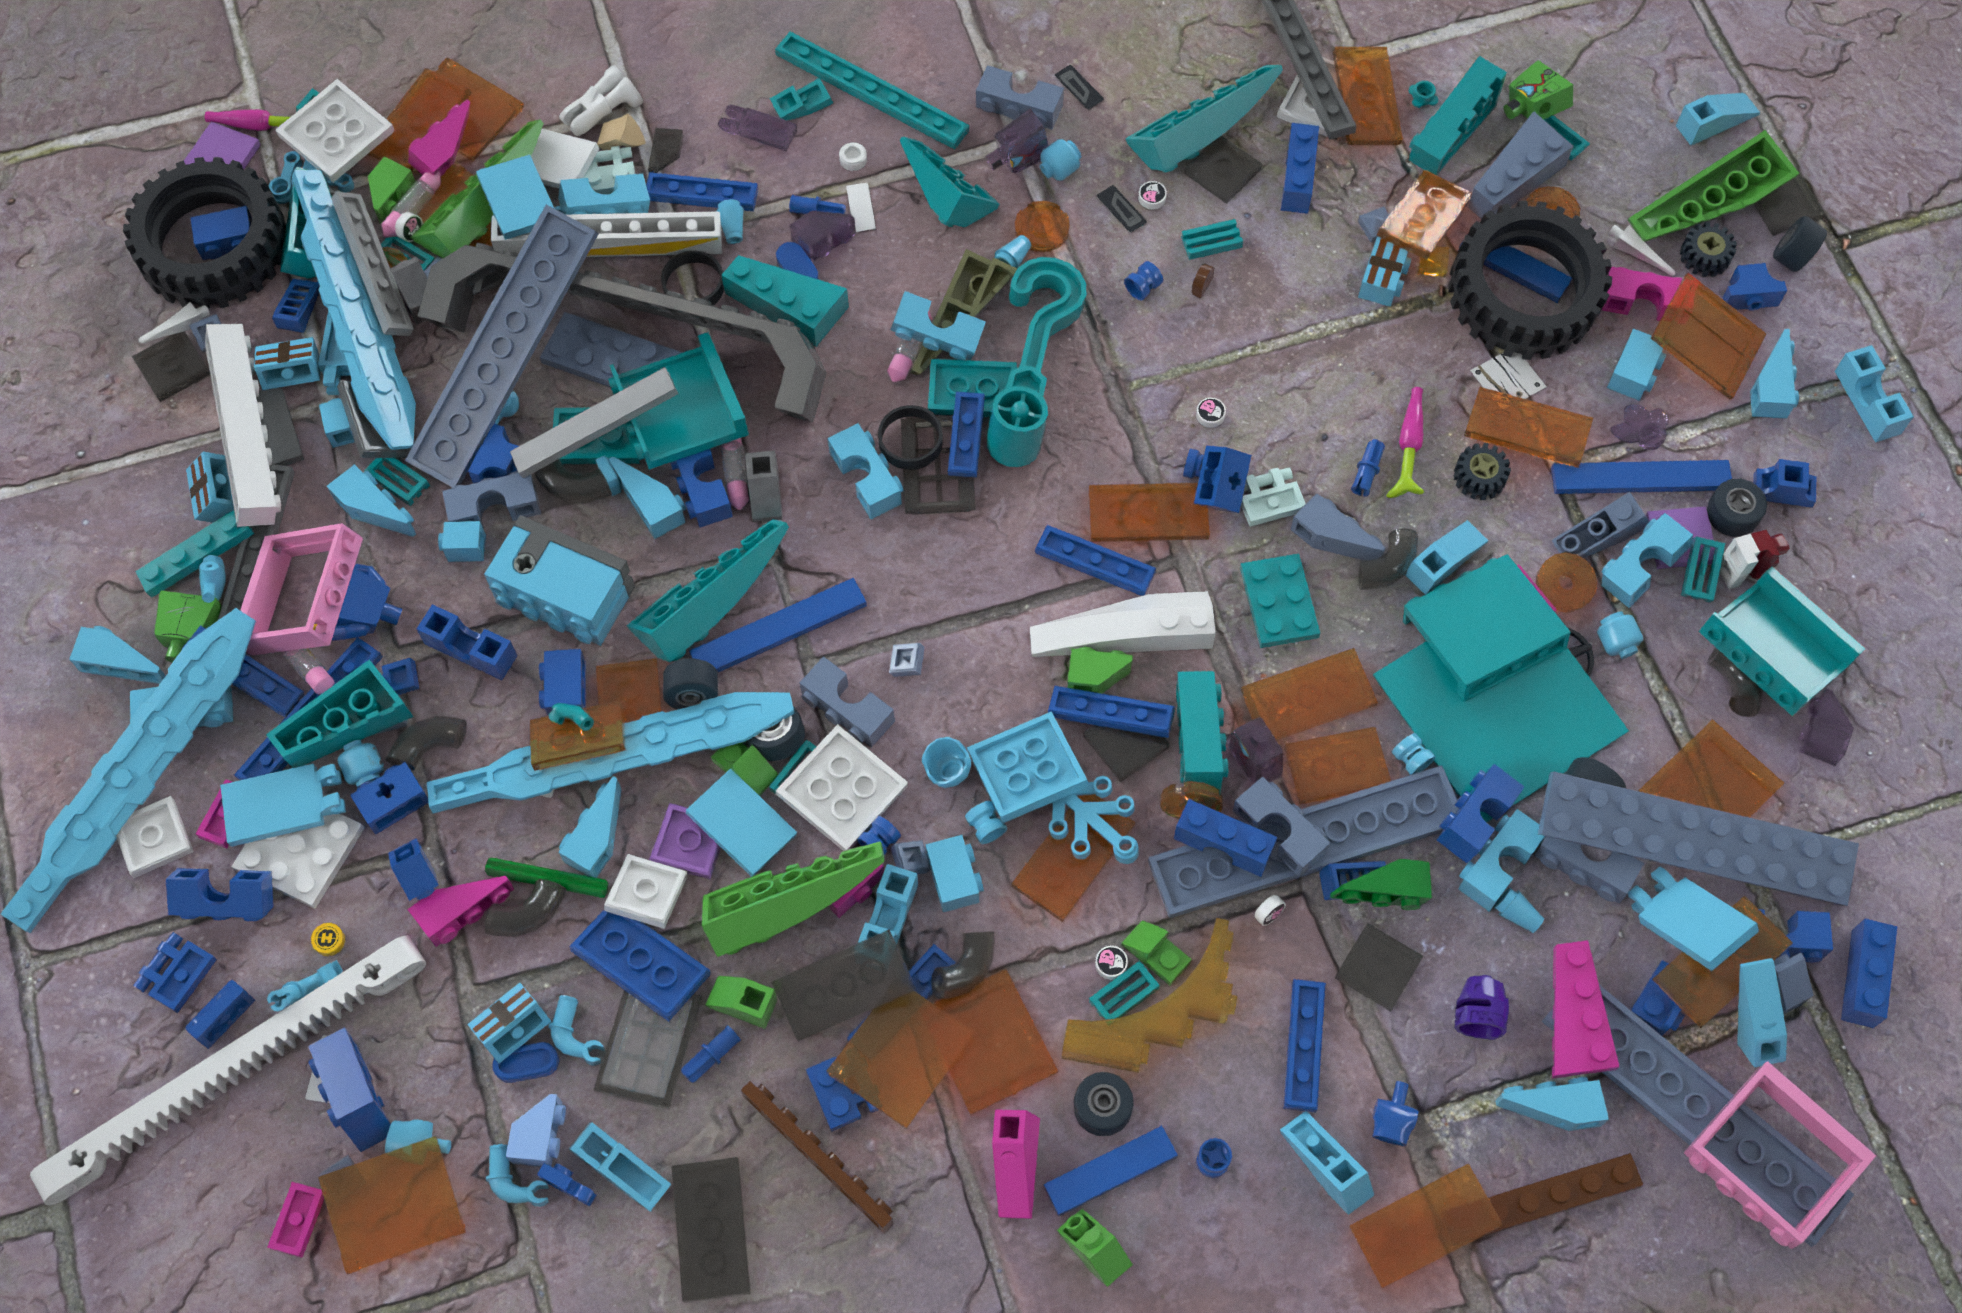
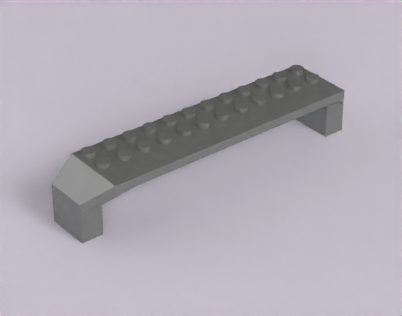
[418,243,827,422]

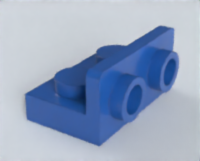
[1630,960,1701,1036]
[185,980,256,1049]

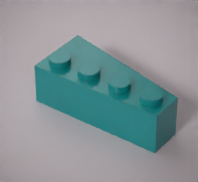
[1409,55,1507,177]

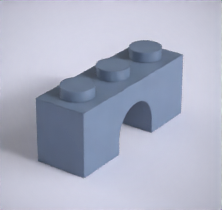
[976,65,1064,130]
[442,471,542,528]
[799,656,895,748]
[1233,776,1330,878]
[1534,836,1644,904]

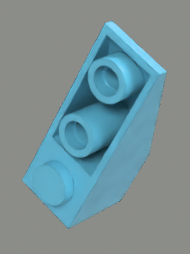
[1676,93,1760,146]
[1750,329,1799,418]
[327,464,416,537]
[1405,520,1489,595]
[559,776,621,878]
[1737,958,1787,1067]
[1495,1077,1609,1131]

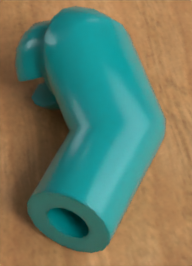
[549,703,594,731]

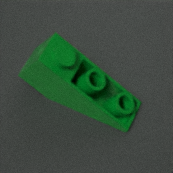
[1330,859,1432,911]

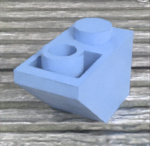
[506,1094,566,1167]

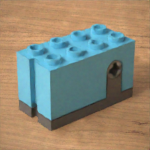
[484,515,635,646]

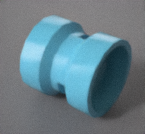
[1392,733,1436,775]
[965,801,1007,844]

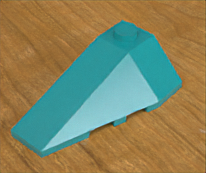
[899,136,1000,228]
[280,167,332,279]

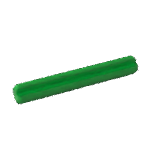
[485,857,609,898]

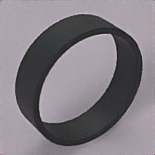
[661,251,724,306]
[878,405,943,470]

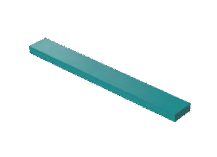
[775,31,969,150]

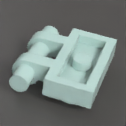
[583,146,635,195]
[1241,467,1306,527]

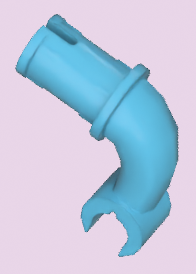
[267,960,343,1011]
[548,995,605,1066]
[486,1144,549,1207]

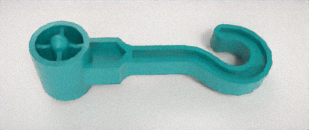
[987,257,1087,467]

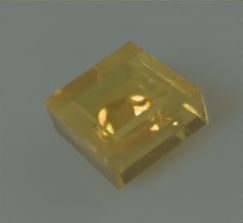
[1417,244,1450,277]

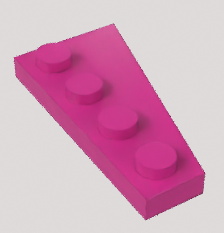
[1552,940,1620,1079]

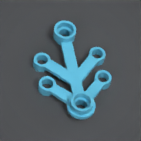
[269,151,354,204]
[1049,776,1139,864]

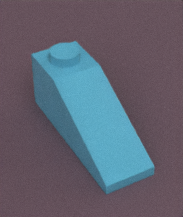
[608,457,686,539]
[69,626,166,684]
[1280,1111,1374,1215]

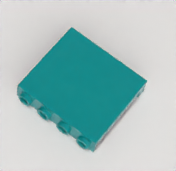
[608,332,749,469]
[1403,554,1571,701]
[1698,567,1865,716]

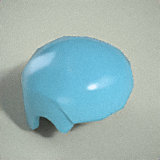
[922,737,971,788]

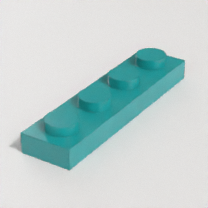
[135,510,254,598]

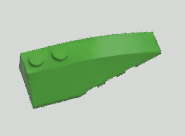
[411,119,544,259]
[1628,130,1799,242]
[702,841,885,957]

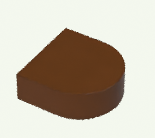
[1192,263,1215,298]

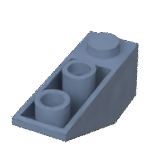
[1552,492,1650,565]
[1290,494,1386,564]

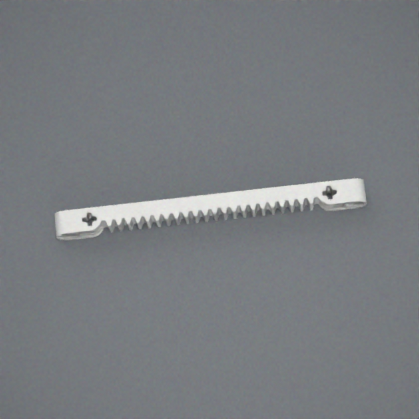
[30,935,426,1205]

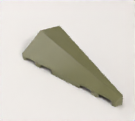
[910,249,1017,375]

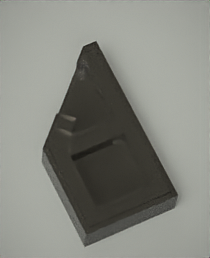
[648,128,684,173]

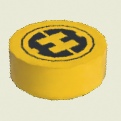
[311,923,345,956]

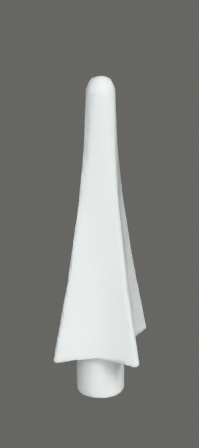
[1608,225,1676,276]
[138,303,210,343]

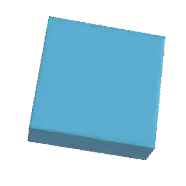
[595,455,622,496]

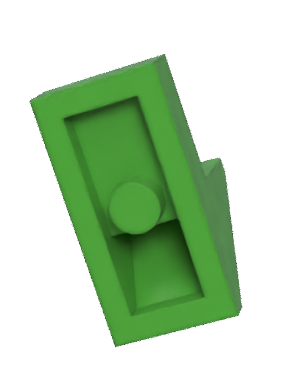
[711,743,778,796]
[1121,920,1192,986]

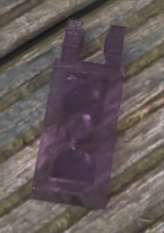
[718,104,798,151]

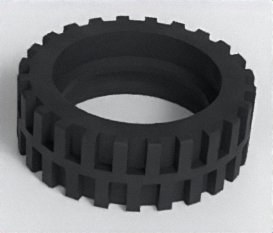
[123,157,286,310]
[1448,201,1612,360]

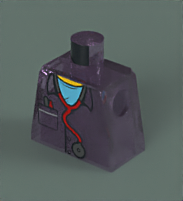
[985,109,1049,174]
[1226,717,1284,785]

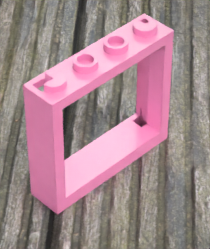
[240,523,363,655]
[1684,1061,1876,1249]

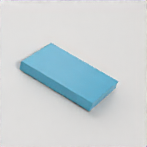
[476,155,555,240]
[686,768,797,877]

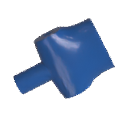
[1372,1081,1419,1146]

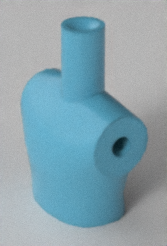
[199,555,226,603]
[385,1119,451,1165]

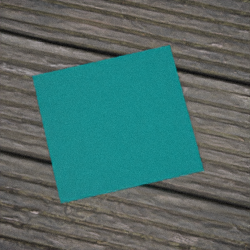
[1373,641,1629,823]

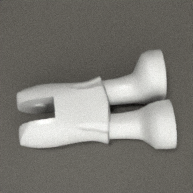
[559,65,643,136]

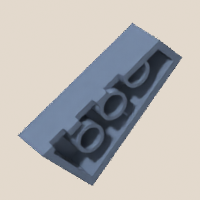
[1468,111,1573,219]

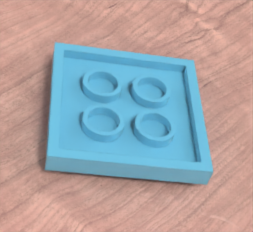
[967,711,1089,824]

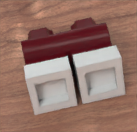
[1720,529,1790,590]

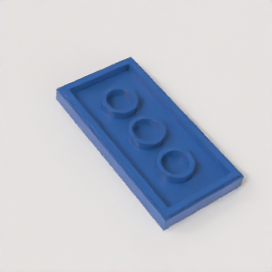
[569,910,711,1022]

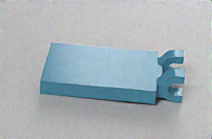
[220,763,346,847]
[1628,866,1759,971]

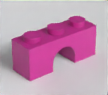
[1602,267,1695,325]

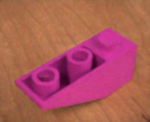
[408,99,470,178]
[407,876,514,947]
[992,1110,1040,1219]

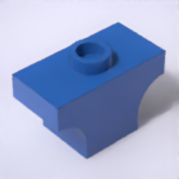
[1720,263,1787,311]
[468,423,519,484]
[1753,459,1817,508]

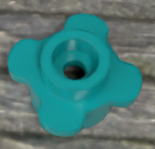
[1408,80,1439,108]

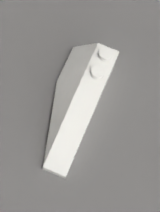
[1030,591,1215,657]

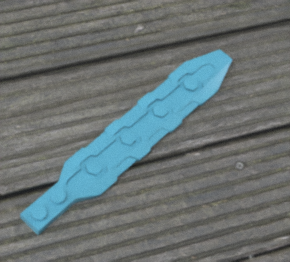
[292,170,416,450]
[1,608,256,933]
[427,692,795,814]

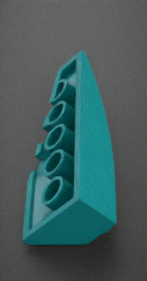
[1125,65,1283,173]
[626,519,789,663]

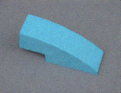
[568,1122,671,1211]

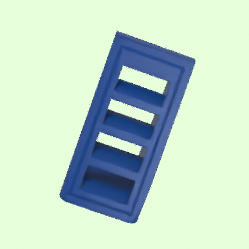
[272,278,320,333]
[1319,861,1386,900]

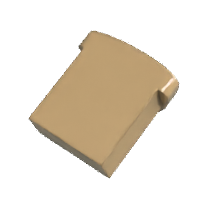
[597,114,646,151]

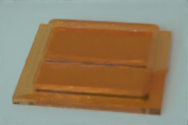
[1651,273,1766,400]
[1638,719,1784,818]
[919,969,1058,1115]

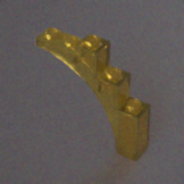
[1061,918,1237,1073]

